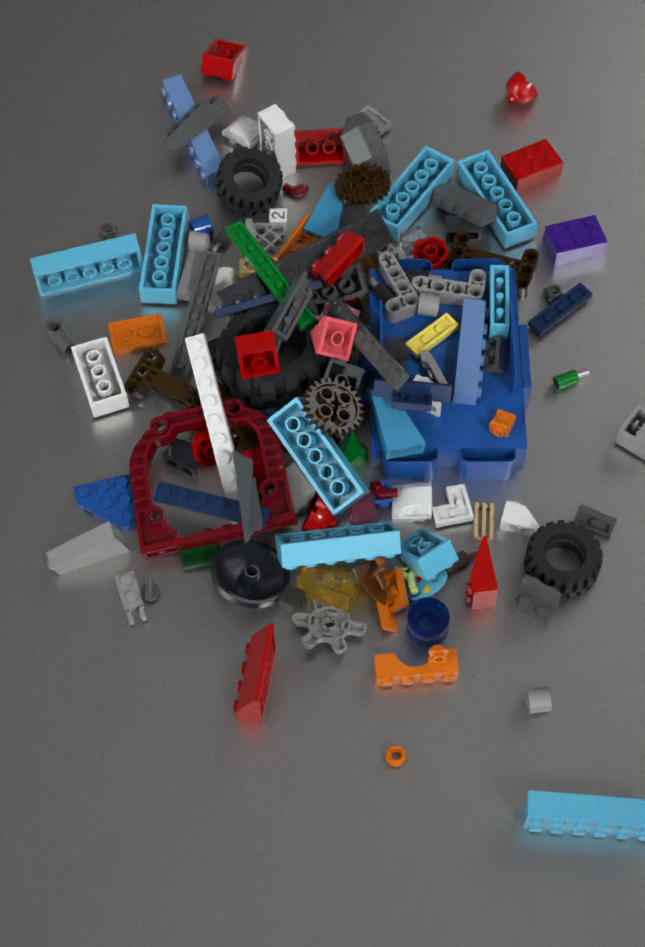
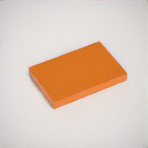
[108,313,168,356]

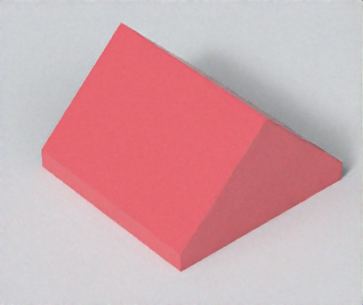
[310,316,358,361]

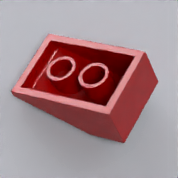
[200,39,247,81]
[465,536,498,610]

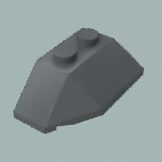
[340,112,391,174]

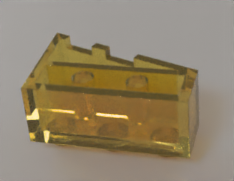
[297,566,365,613]

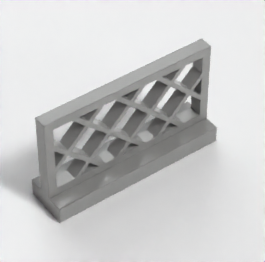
[244,219,288,276]

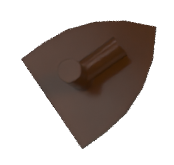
[352,559,390,605]

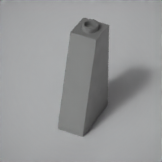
[46,521,130,575]

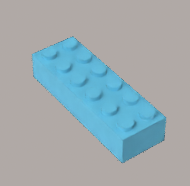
[369,146,455,241]
[456,150,538,249]
[139,204,189,304]
[30,233,143,297]
[267,397,370,515]
[275,521,401,570]
[523,790,645,841]

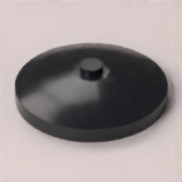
[211,540,291,608]

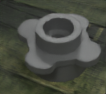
[99,223,117,239]
[543,284,564,303]

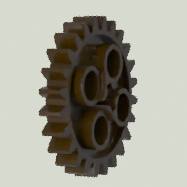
[334,162,391,208]
[302,377,364,438]

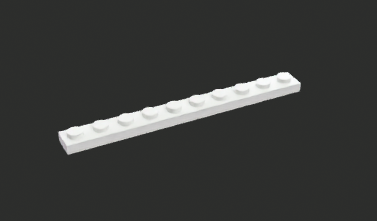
[185,333,239,525]

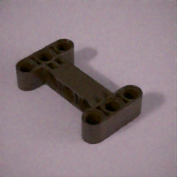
[444,231,539,299]
[124,347,225,431]

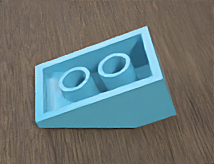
[396,527,459,580]

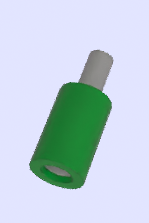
[553,369,589,390]

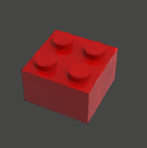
[234,330,280,379]

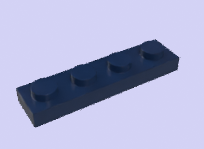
[528,283,593,337]

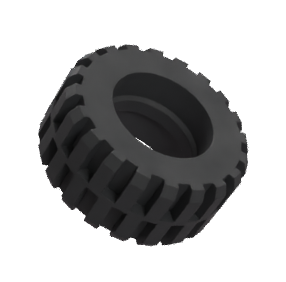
[215,146,283,217]
[524,520,603,599]

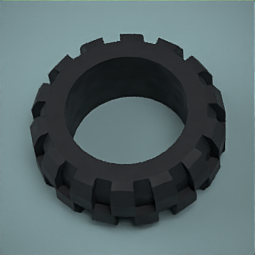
[215,303,331,411]

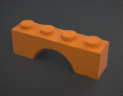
[374,648,459,687]

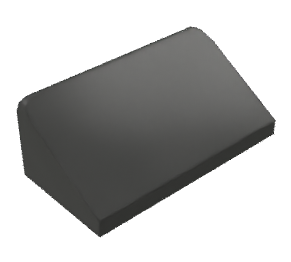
[482,336,508,374]

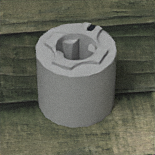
[417,293,440,317]
[525,687,552,714]

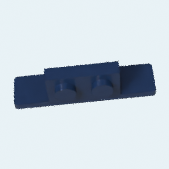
[373,378,452,412]

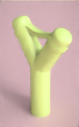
[393,566,418,595]

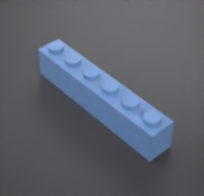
[453,299,489,405]

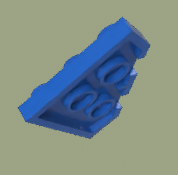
[73,474,137,531]

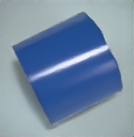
[189,215,214,236]

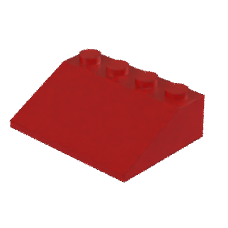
[233,623,277,724]

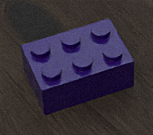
[543,215,607,266]

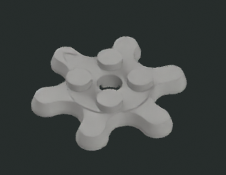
[292,595,367,654]

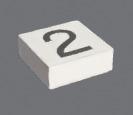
[269,208,287,226]

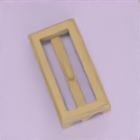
[473,502,494,541]

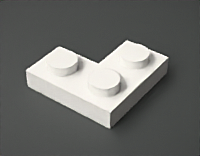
[432,484,474,528]

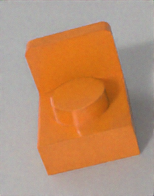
[489,409,516,438]

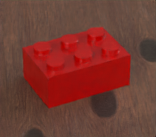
[500,139,563,193]

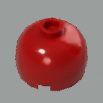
[506,71,538,105]
[413,236,448,270]
[191,428,217,466]
[301,495,337,531]

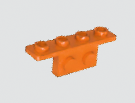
[274,213,318,262]
[369,557,409,633]

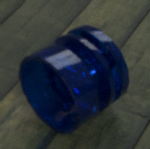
[406,597,450,649]

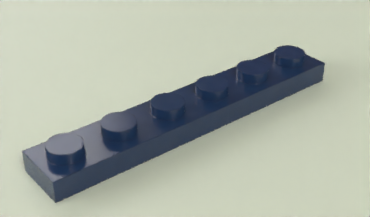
[214,278,323,319]
[153,481,271,529]

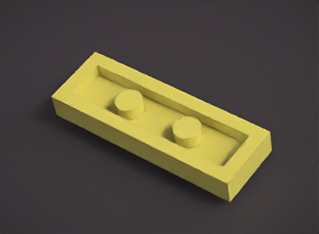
[405,313,459,359]

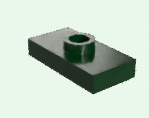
[180,543,219,570]

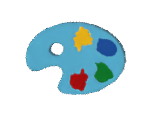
[406,569,448,601]

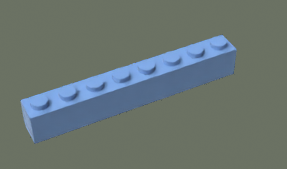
[161,74,222,186]

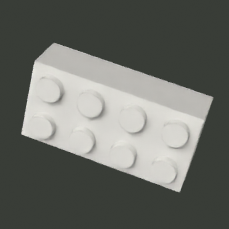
[258,104,297,179]
[71,337,129,418]

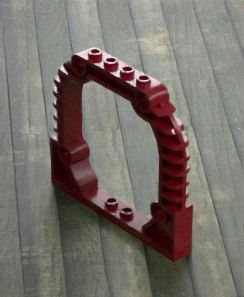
[129,398,298,559]

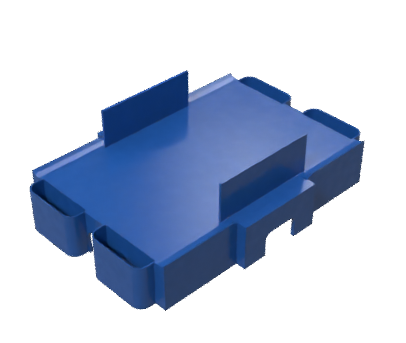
[361,259,532,481]

